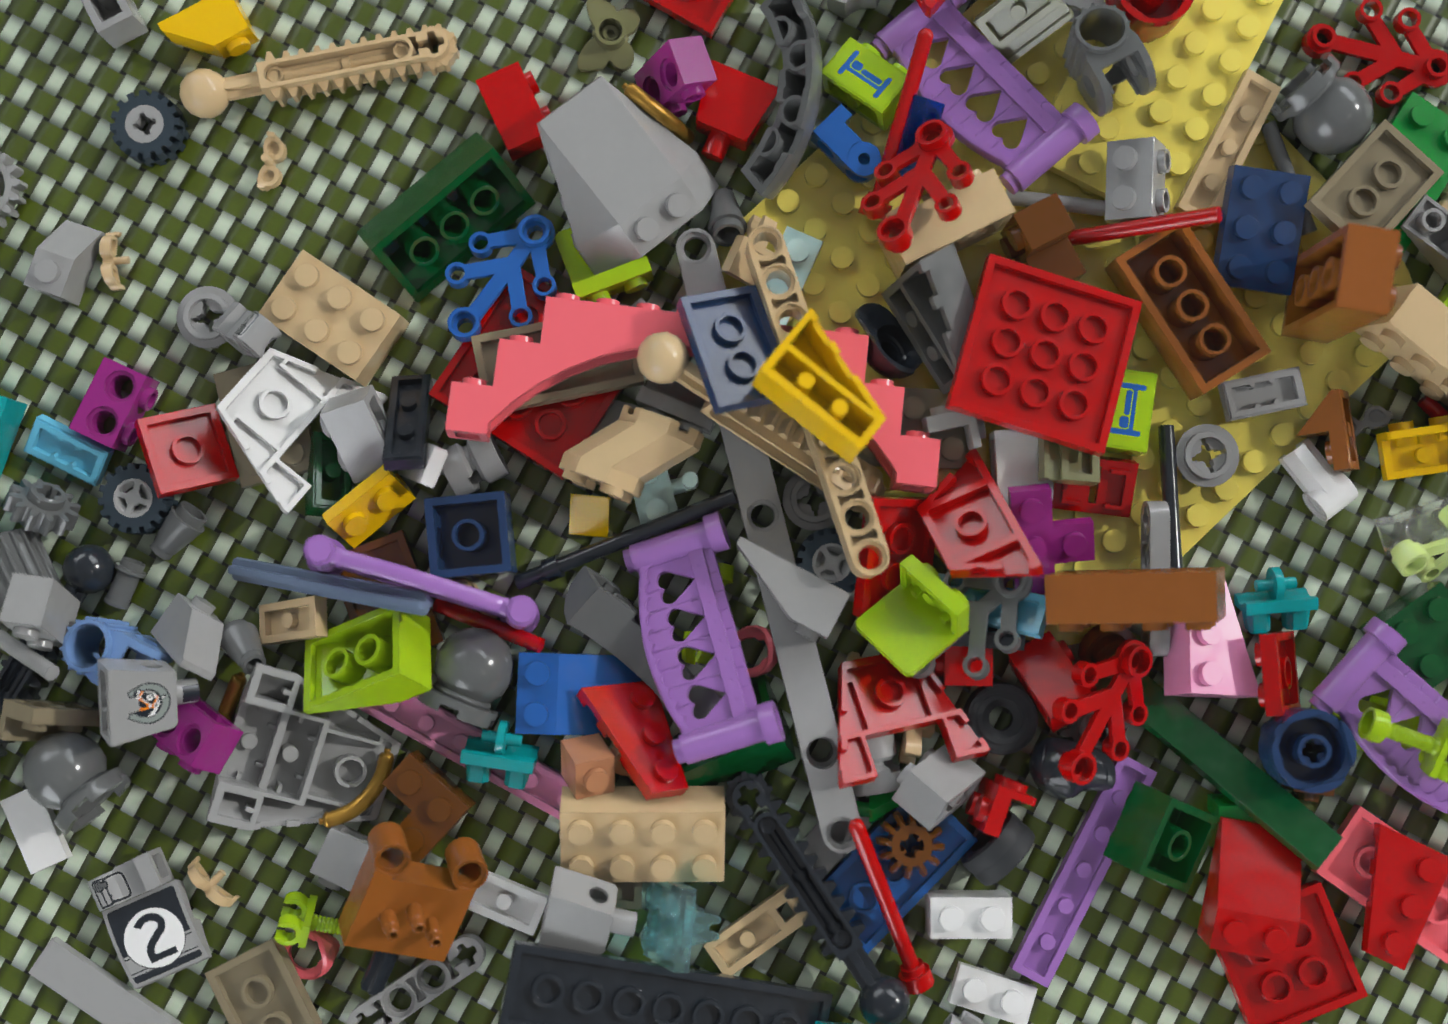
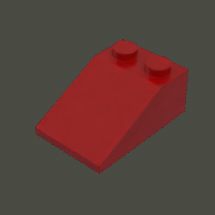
[1197,816,1302,963]

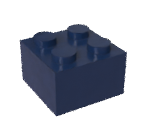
[424,491,517,579]

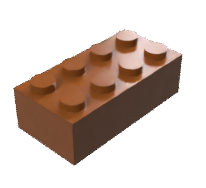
[1281,223,1403,344]
[1104,227,1271,401]
[1044,567,1226,632]

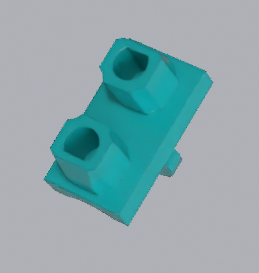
[1234,567,1319,634]
[460,720,540,790]

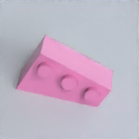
[1163,580,1258,699]

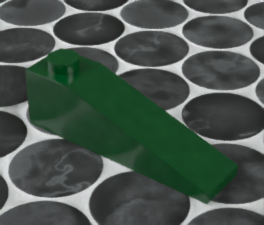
[630,675,796,786]

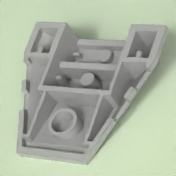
[536,76,719,275]
[206,662,401,830]

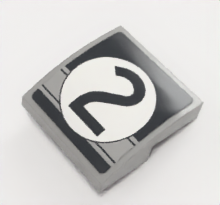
[102,879,212,989]

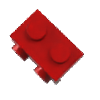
[965,773,1037,838]

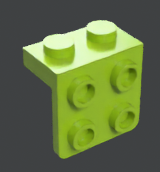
[555,227,654,302]
[856,554,970,677]

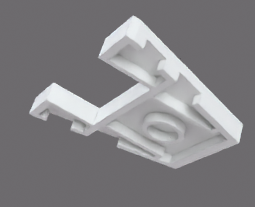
[216,348,388,515]

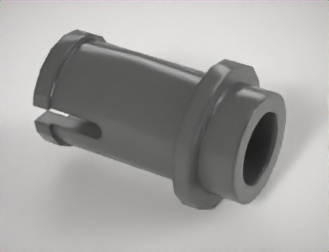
[103,556,146,610]

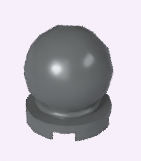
[1269,52,1374,156]
[418,628,515,729]
[23,730,132,835]

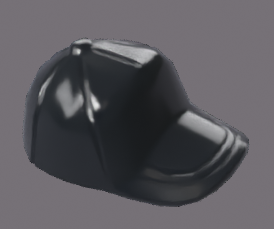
[855,303,923,379]
[1029,737,1116,799]

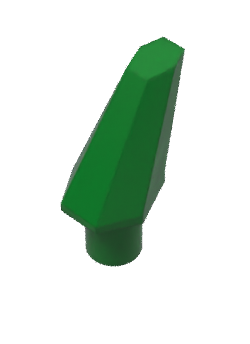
[856,790,900,824]

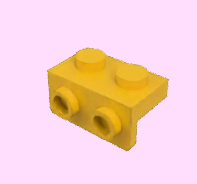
[1376,415,1448,481]
[322,465,416,549]

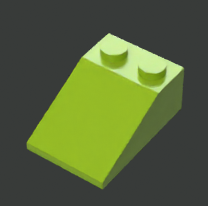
[303,608,432,714]

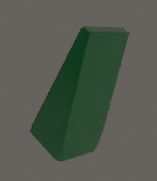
[305,431,352,517]

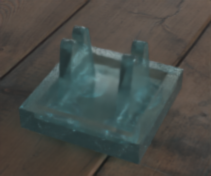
[641,882,721,973]

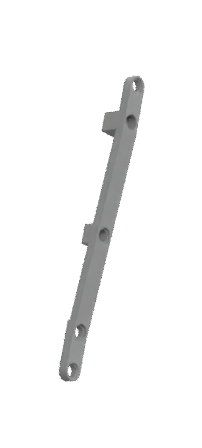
[676,228,860,853]

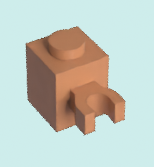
[561,733,629,800]

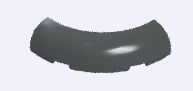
[741,0,823,200]
[564,565,726,719]

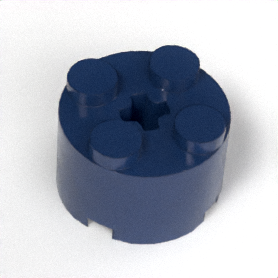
[1258,707,1357,793]

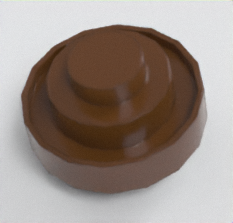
[1078,624,1136,678]

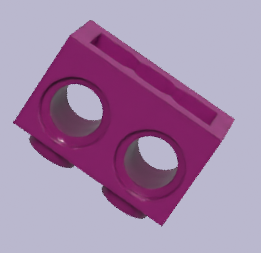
[634,35,717,118]
[69,357,160,452]
[152,697,244,775]

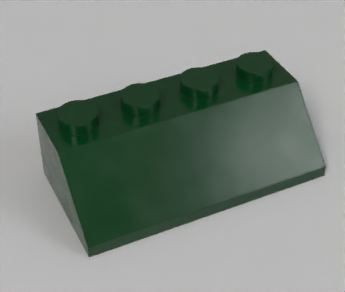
[357,132,536,303]

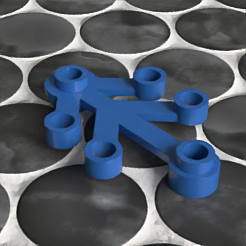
[445,214,557,342]

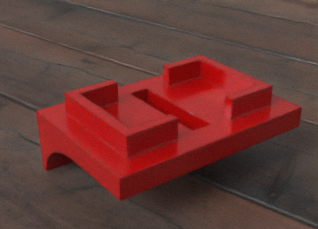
[1052,456,1139,518]

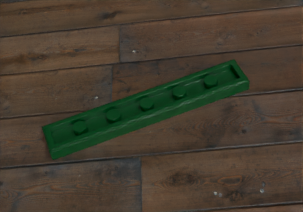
[1122,675,1343,870]

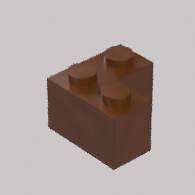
[1000,192,1086,281]
[382,750,476,863]

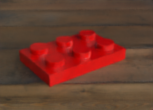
[852,496,935,617]

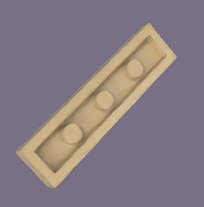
[1174,69,1281,228]

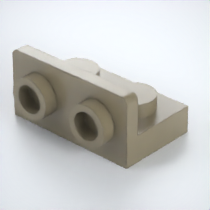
[0,699,100,741]

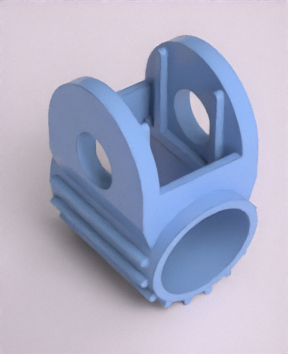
[59,616,173,686]

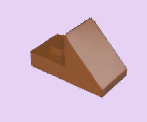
[1297,389,1360,472]

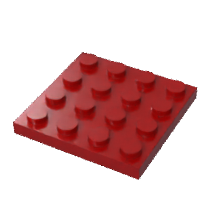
[945,253,1143,457]
[428,268,622,480]

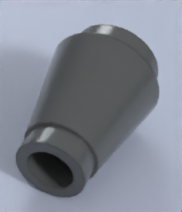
[708,188,747,247]
[150,501,207,560]
[220,619,266,675]

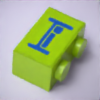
[822,37,907,131]
[1105,369,1158,457]

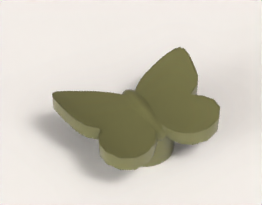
[577,0,640,72]

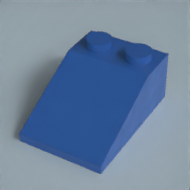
[515,651,641,735]

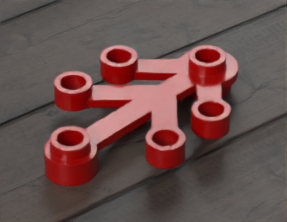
[1301,0,1448,108]
[861,119,975,253]
[1052,639,1153,785]

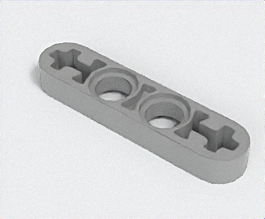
[1141,501,1170,657]
[347,933,486,1024]

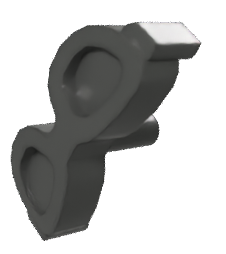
[1352,406,1394,438]

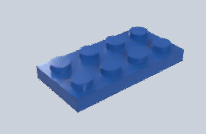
[822,806,978,954]

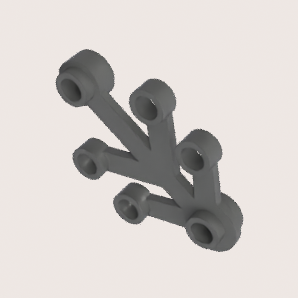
[911,572,1033,680]

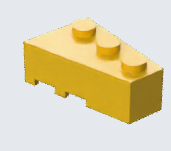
[751,307,887,464]

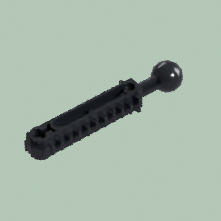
[0,544,116,757]
[725,770,910,1024]

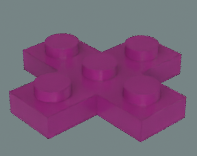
[1008,483,1095,595]

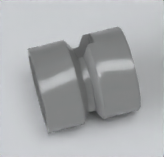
[442,435,510,495]
[852,734,901,797]

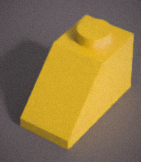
[158,0,259,59]

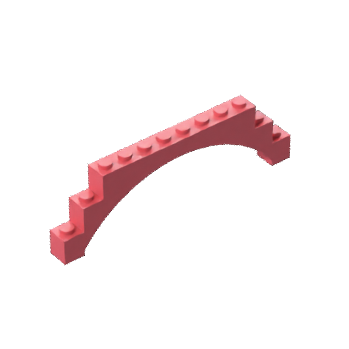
[445,293,941,494]

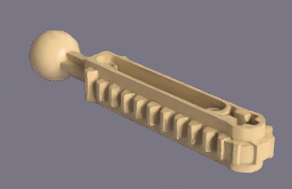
[179,24,460,119]
[636,332,887,513]

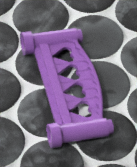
[870,0,1100,195]
[623,511,785,765]
[303,535,540,633]
[1309,616,1448,814]

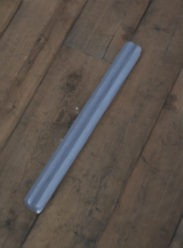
[228,557,433,616]

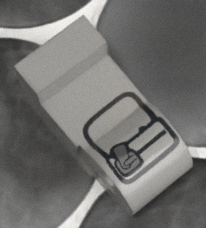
[212,301,282,358]
[87,847,174,912]

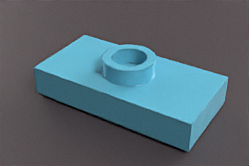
[23,414,114,487]

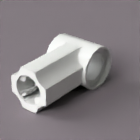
[1278,438,1358,522]

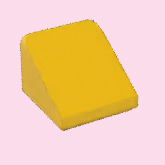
[569,494,612,538]

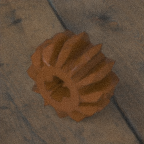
[875,810,945,879]

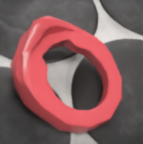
[737,625,778,678]
[285,929,340,980]

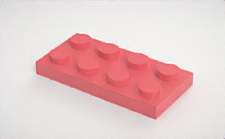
[1311,804,1448,964]

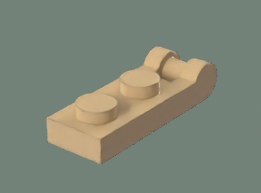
[703,883,807,975]

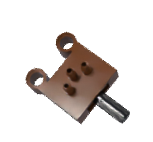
[338,822,489,996]

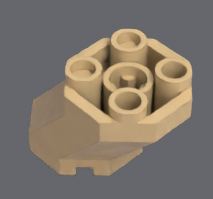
[559,405,704,504]

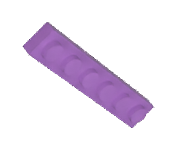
[1009,757,1157,988]

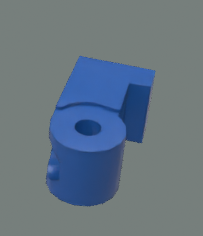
[811,104,881,183]

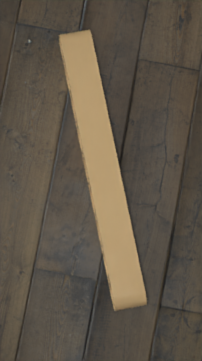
[745,225,890,579]

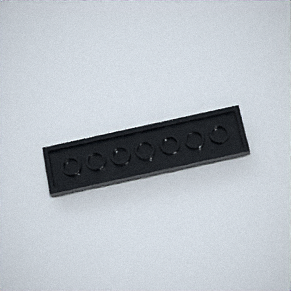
[498,940,833,1024]

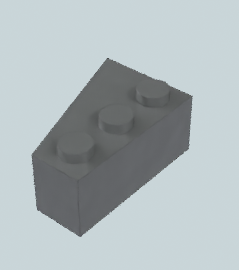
[881,243,974,395]

